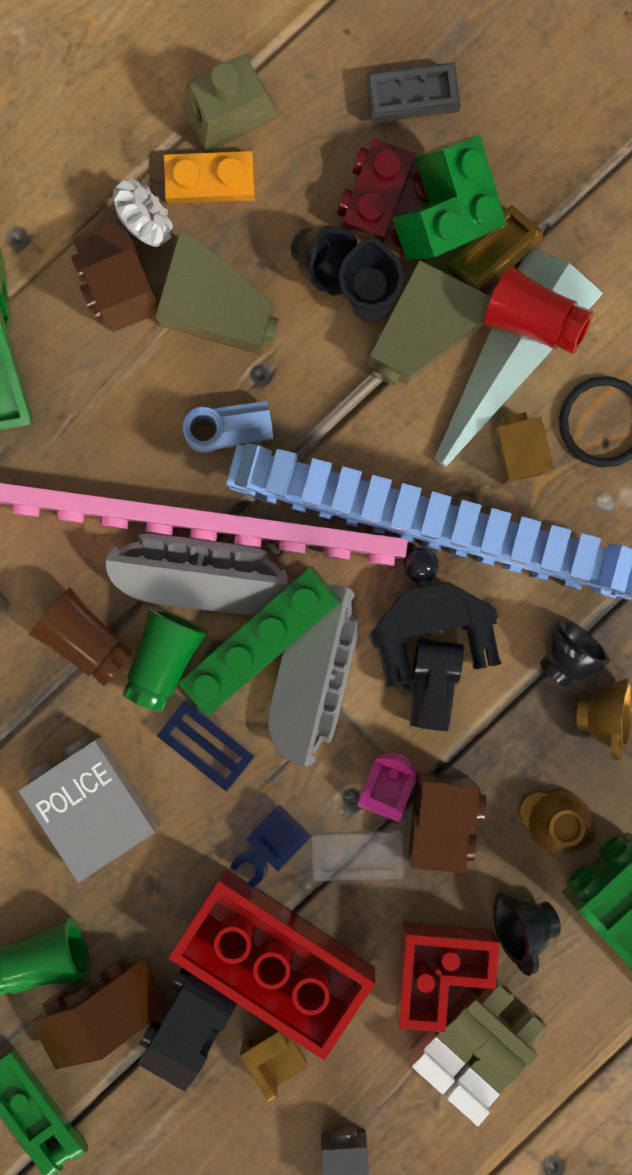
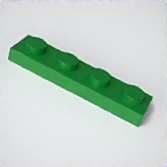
[178,566,342,717]

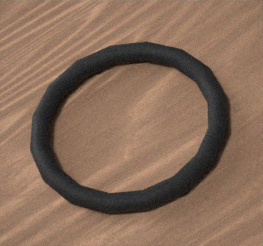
[559,376,632,468]

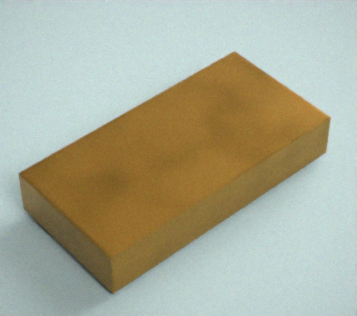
[447,205,544,293]

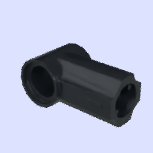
[409,638,464,731]

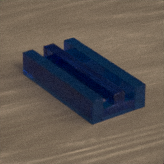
[156,700,255,792]

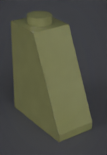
[155,230,280,355]
[368,260,491,385]

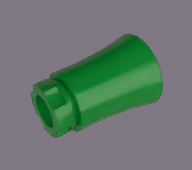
[122,608,207,712]
[0,918,90,995]

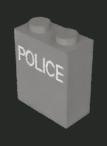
[18,736,160,883]

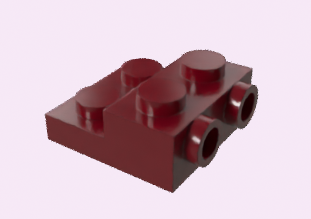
[337,138,428,262]

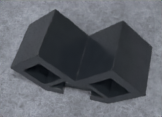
[138,967,237,1092]

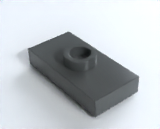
[366,62,461,123]

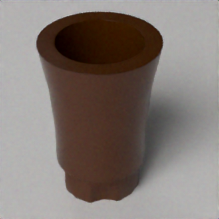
[28,587,133,686]

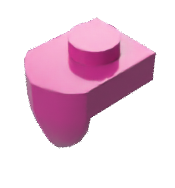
[358,752,417,823]

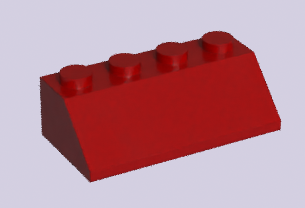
[169,868,375,1061]

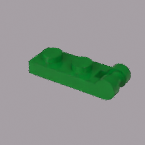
[0,1047,89,1175]

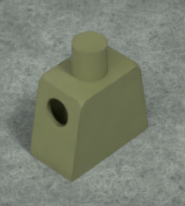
[184,55,279,153]

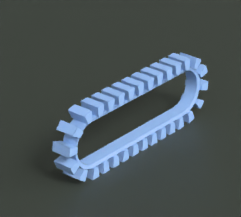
[225,443,632,601]

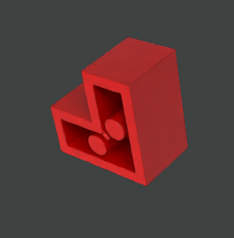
[396,922,499,1032]

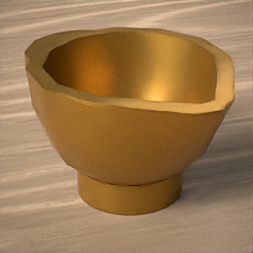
[577,678,632,760]
[518,789,596,855]

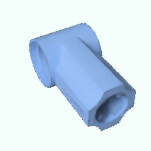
[183,401,273,454]

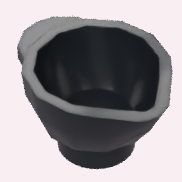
[291,225,358,295]
[338,237,404,323]
[540,618,610,686]
[493,893,561,976]

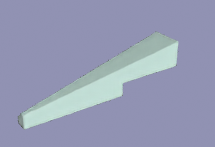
[434,248,603,468]

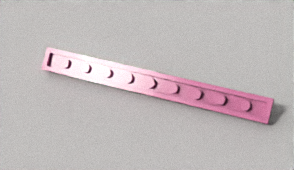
[0,483,408,566]

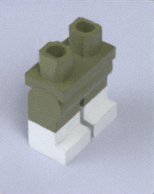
[410,978,546,1126]

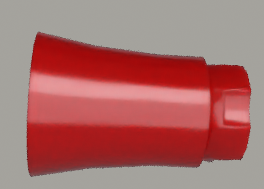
[484,266,593,354]

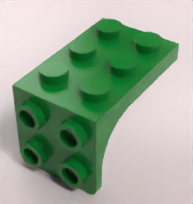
[561,832,632,969]

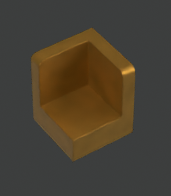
[240,1025,307,1102]

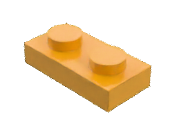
[164,151,255,204]

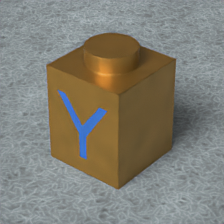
[491,412,554,484]

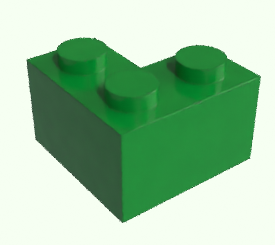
[392,135,507,261]

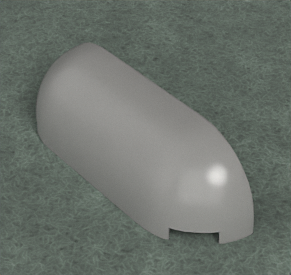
[106,534,288,615]
[268,585,360,766]

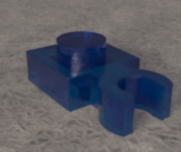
[231,805,312,887]

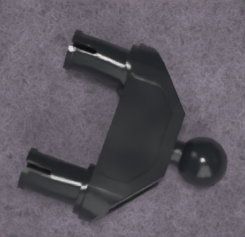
[369,548,502,687]

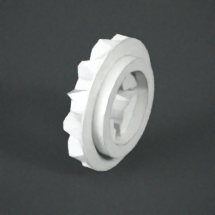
[113,178,173,247]

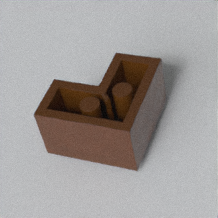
[71,220,159,332]
[408,771,486,874]
[30,959,169,1070]

